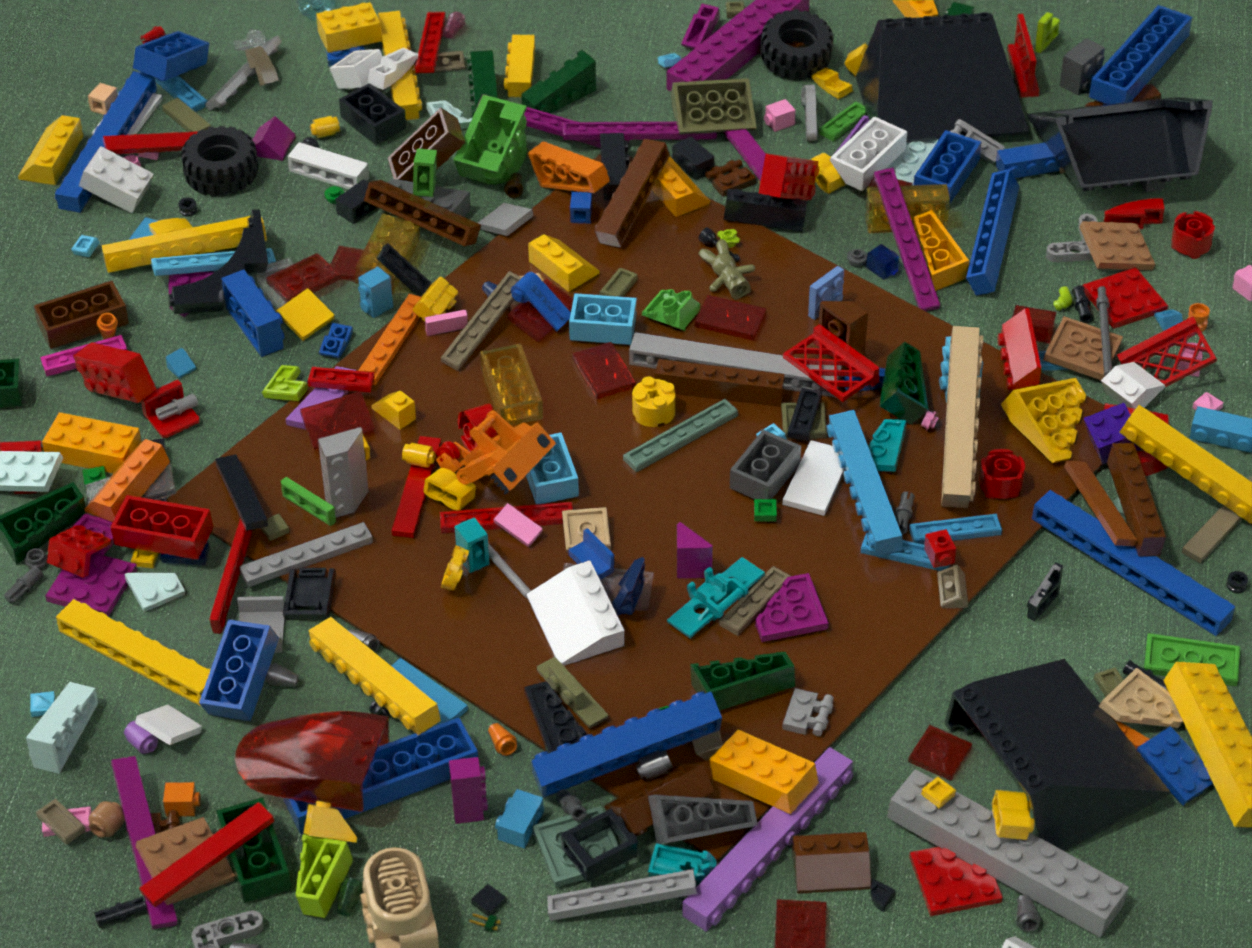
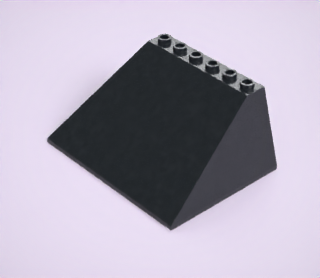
[856,12,1029,143]
[1027,97,1213,191]
[945,659,1170,852]

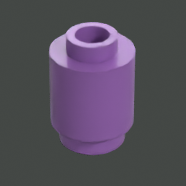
[124,721,158,754]

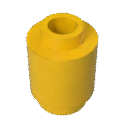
[310,116,340,139]
[402,443,436,468]

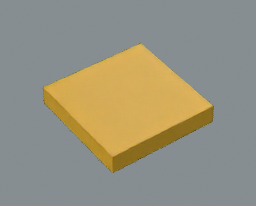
[276,288,335,341]

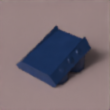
[611,557,645,615]

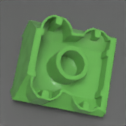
[642,289,700,331]

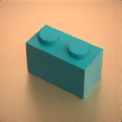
[455,517,489,573]

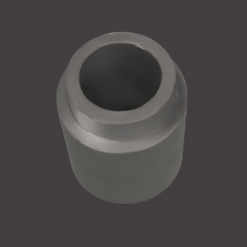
[636,750,673,781]

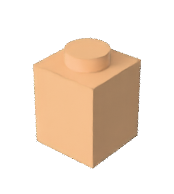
[88,83,118,115]

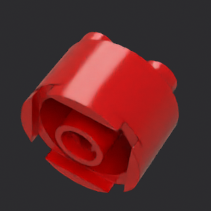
[1171,211,1215,259]
[458,403,498,452]
[979,449,1025,499]

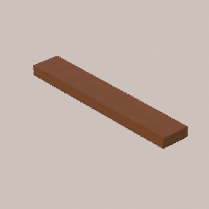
[1064,461,1137,546]

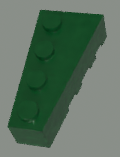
[0,482,86,565]

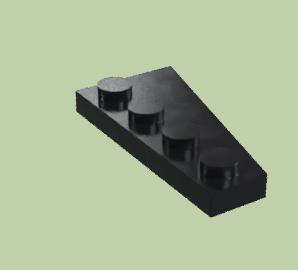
[524,681,586,754]

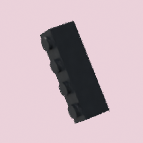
[600,133,629,200]
[723,189,807,232]

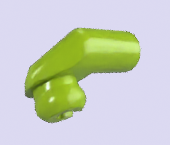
[1053,286,1073,311]

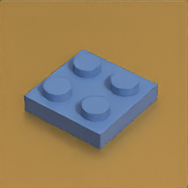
[808,266,844,320]

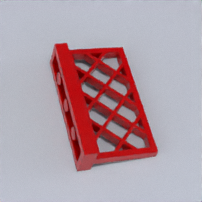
[1007,13,1039,98]
[1117,316,1217,387]
[783,324,880,402]

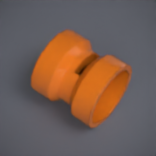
[1187,303,1210,332]

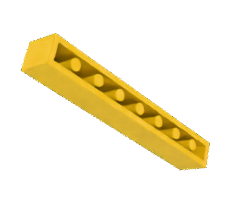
[378,11,422,120]
[101,216,267,273]
[1119,405,1252,524]
[56,599,211,707]
[308,617,441,735]

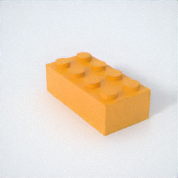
[42,412,142,474]
[709,730,819,814]

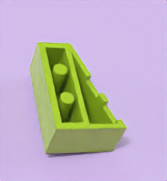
[296,834,353,918]

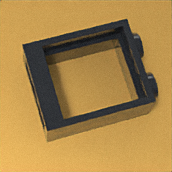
[561,809,639,882]

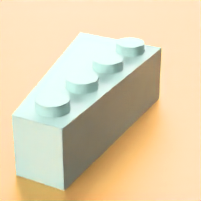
[26,682,99,774]

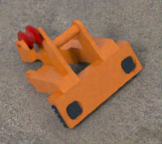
[436,410,556,494]

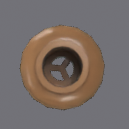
[88,801,125,838]

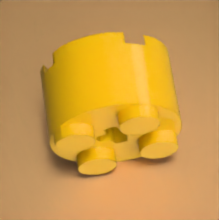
[632,376,675,427]

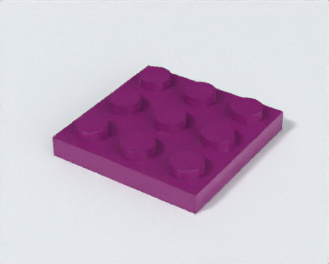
[45,553,137,617]

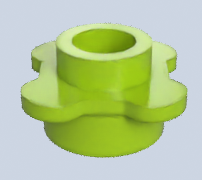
[717,229,739,248]

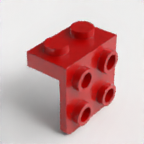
[141,379,200,438]
[47,525,111,578]

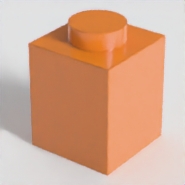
[163,782,200,817]

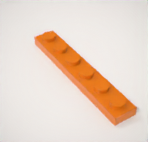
[358,294,421,386]

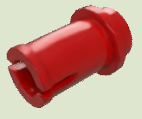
[140,26,165,44]

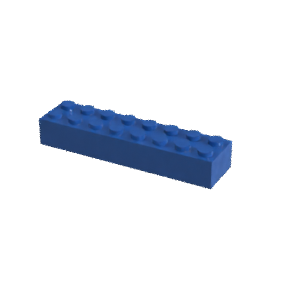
[1089,5,1192,104]
[531,691,722,798]
[281,717,478,835]

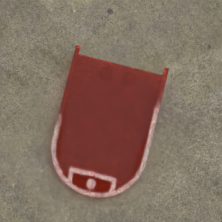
[235,711,390,812]

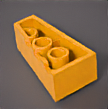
[914,210,969,291]

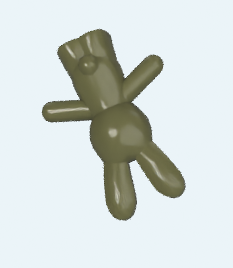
[699,239,755,300]

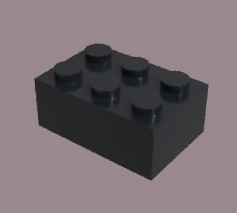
[339,83,406,145]

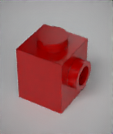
[924,529,956,568]

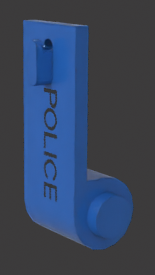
[511,272,571,331]

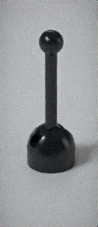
[698,227,740,262]

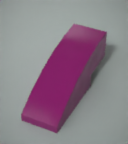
[681,3,720,49]

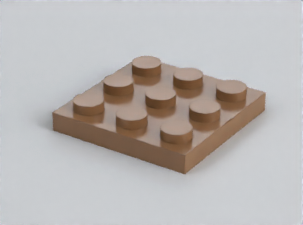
[1080,221,1155,271]
[1043,316,1123,380]
[136,817,235,905]

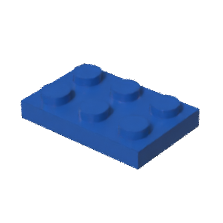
[1137,726,1214,805]

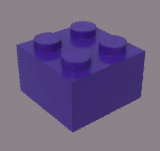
[1084,403,1142,464]

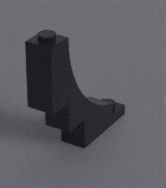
[168,209,268,314]

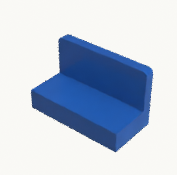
[569,528,614,580]

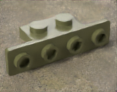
[537,657,608,728]

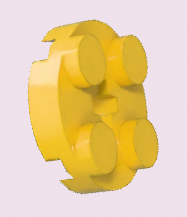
[441,545,469,591]

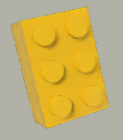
[316,2,382,53]

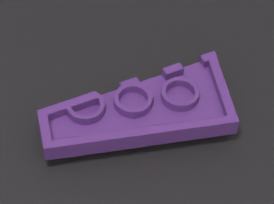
[286,366,356,434]

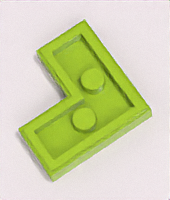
[1035,12,1060,53]
[262,365,309,401]

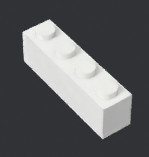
[288,143,369,189]

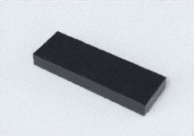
[377,243,431,297]
[787,388,823,441]

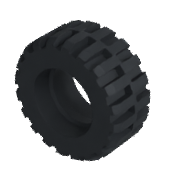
[760,10,834,80]
[181,126,258,196]

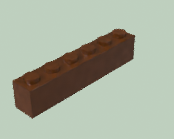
[594,139,670,247]
[364,180,482,246]
[655,359,785,407]
[1107,443,1166,557]

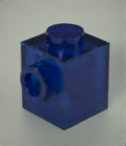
[866,244,899,280]

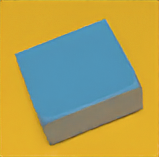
[1154,309,1183,331]
[166,348,196,379]

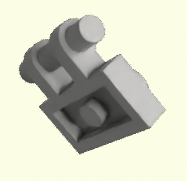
[783,688,834,736]

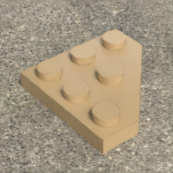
[1099,668,1184,728]

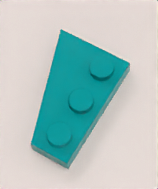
[868,419,907,472]

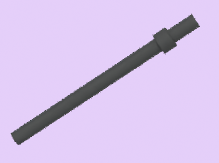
[1096,286,1112,376]

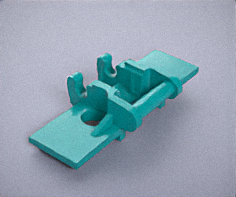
[667,557,765,638]

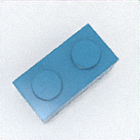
[358,267,393,318]
[495,789,544,849]

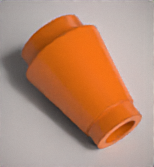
[97,313,118,340]
[488,723,517,756]

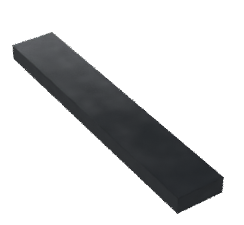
[215,454,268,531]

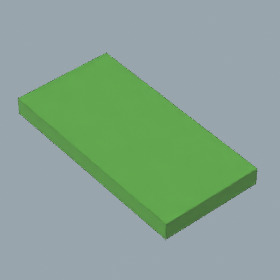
[1144,633,1240,686]

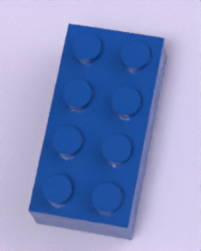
[133,31,210,81]
[913,130,982,206]
[221,270,285,357]
[199,620,279,721]

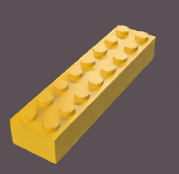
[1163,662,1252,827]

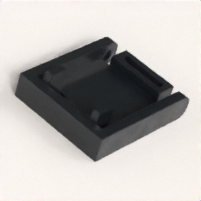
[282,568,336,620]

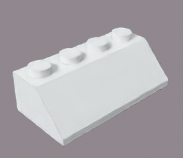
[830,117,907,191]

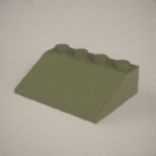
[671,78,757,134]

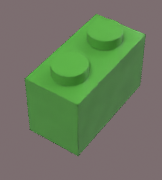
[413,148,437,197]

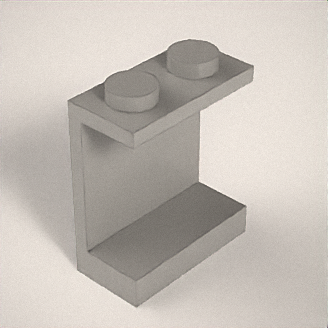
[237,596,285,653]

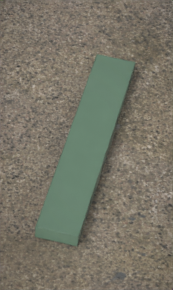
[623,399,738,472]

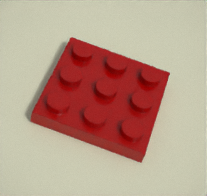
[1083,267,1168,329]
[909,847,1002,916]

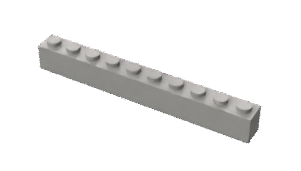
[629,332,842,397]

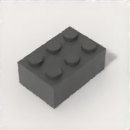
[730,430,801,499]

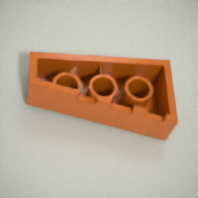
[528,141,610,193]

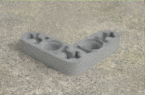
[801,85,817,141]
[1046,214,1098,262]
[192,911,264,948]

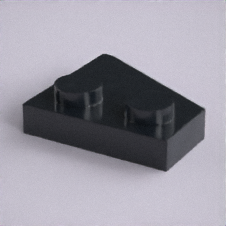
[1026,562,1063,622]

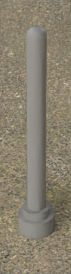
[488,543,531,598]

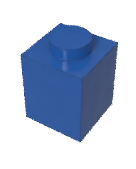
[570,192,592,224]

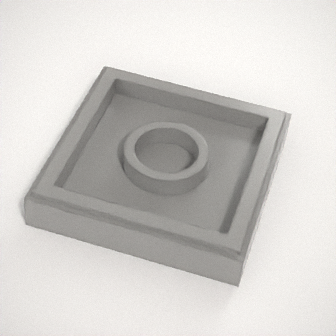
[478,203,534,236]

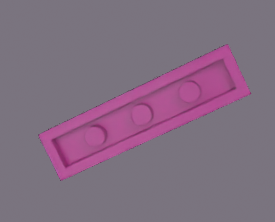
[40,335,127,377]

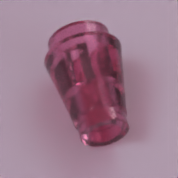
[443,11,466,39]

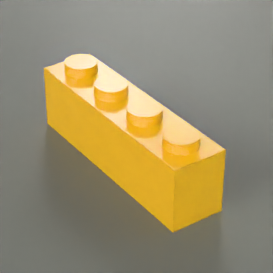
[504,35,535,97]

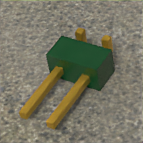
[469,913,501,933]

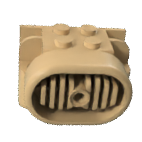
[360,848,439,948]

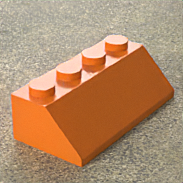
[84,439,170,522]

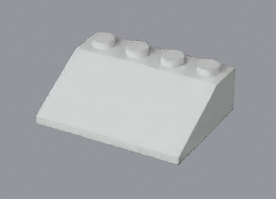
[527,561,624,666]

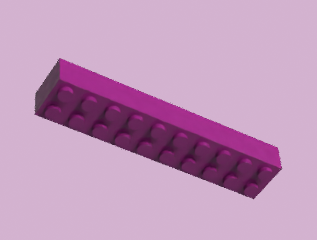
[666,0,810,91]

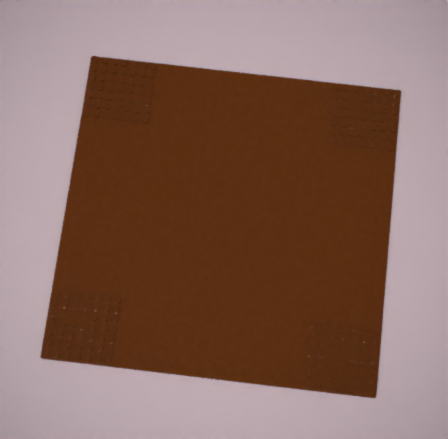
[167,154,1104,862]

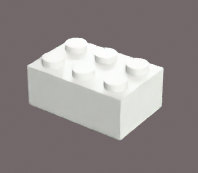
[79,146,154,213]

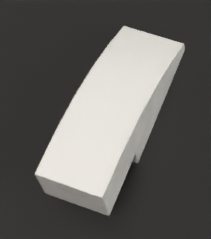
[368,48,419,89]

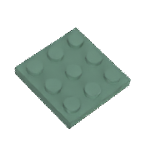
[532,806,625,888]

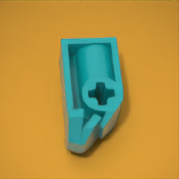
[648,843,717,887]

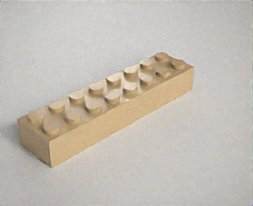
[941,326,983,508]

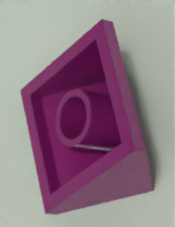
[252,116,296,161]
[677,522,713,578]

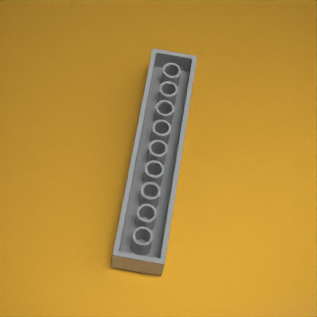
[887,769,1129,937]

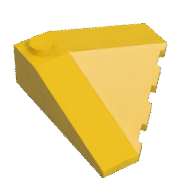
[1001,378,1086,463]

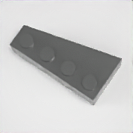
[388,179,471,217]
[648,795,757,844]

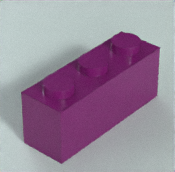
[449,757,488,824]

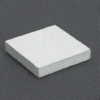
[135,705,202,745]

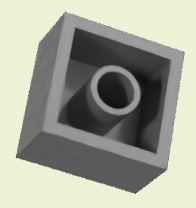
[1060,38,1105,95]

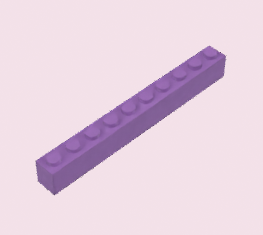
[683,747,853,931]

